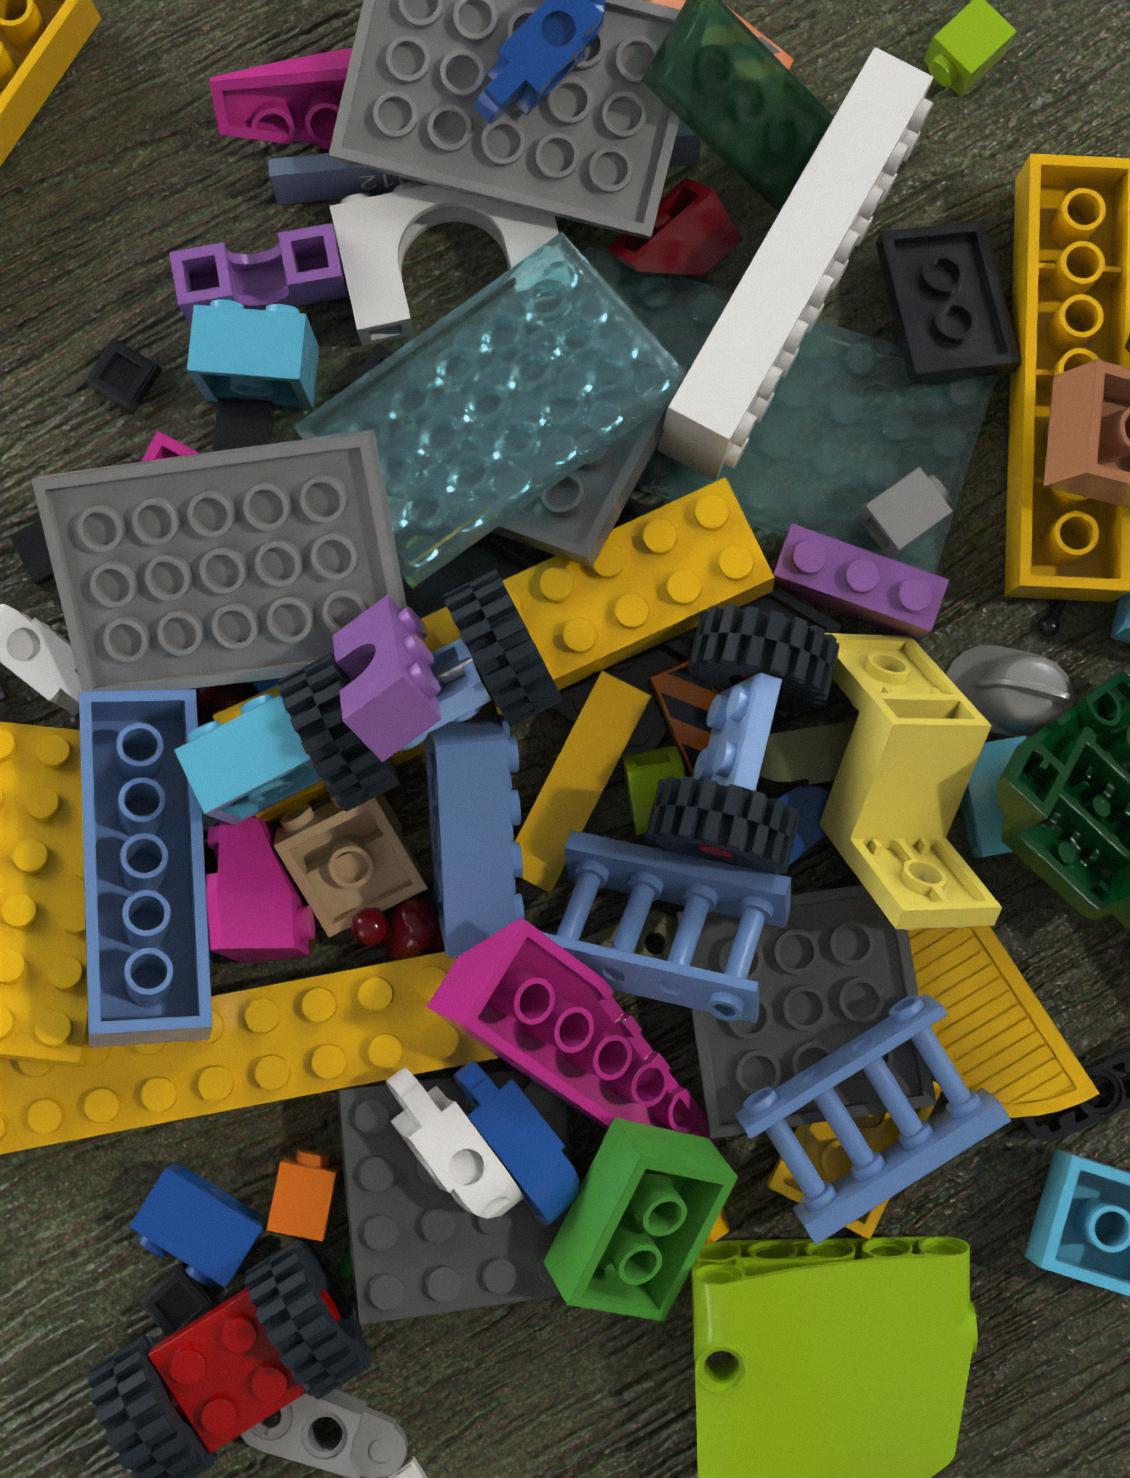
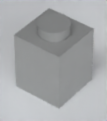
[857,466,953,559]

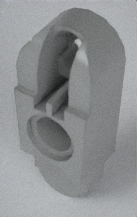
[240,1389,408,1478]

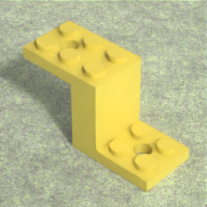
[819,633,1002,930]

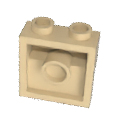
[273,794,428,937]

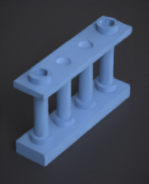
[542,830,791,1023]
[734,994,1011,1245]

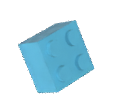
[187,299,319,410]
[174,694,323,825]
[1024,1148,1130,1296]

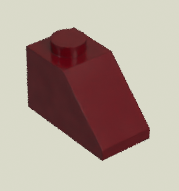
[606,177,743,276]

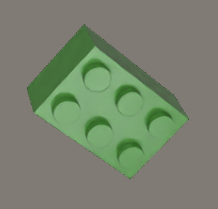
[543,1117,738,1321]

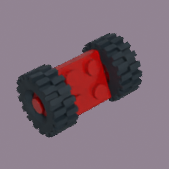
[88,1239,372,1478]

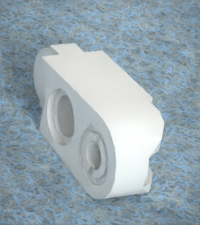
[0,604,82,717]
[386,1067,524,1219]

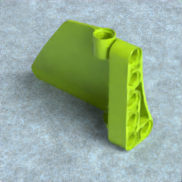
[691,1236,978,1478]

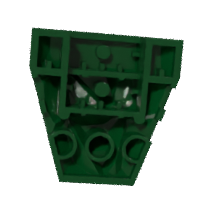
[996,670,1130,929]

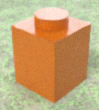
[266,1149,342,1241]

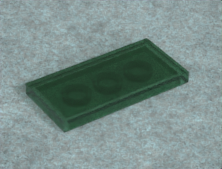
[641,0,834,213]

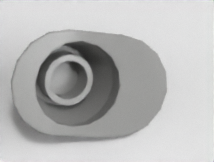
[946,645,1074,738]

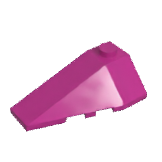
[206,815,316,965]

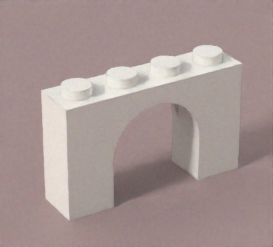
[330,182,571,346]

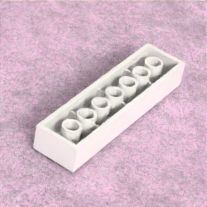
[657,47,934,481]

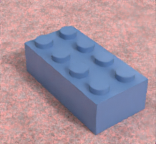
[425,694,525,958]

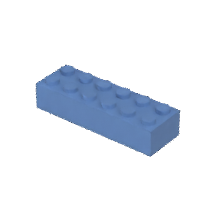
[79,689,212,1048]

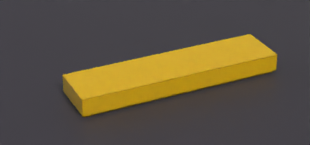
[514,670,652,893]

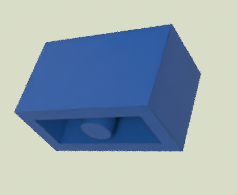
[129,1161,268,1288]

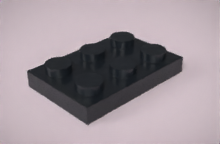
[876,221,1021,384]

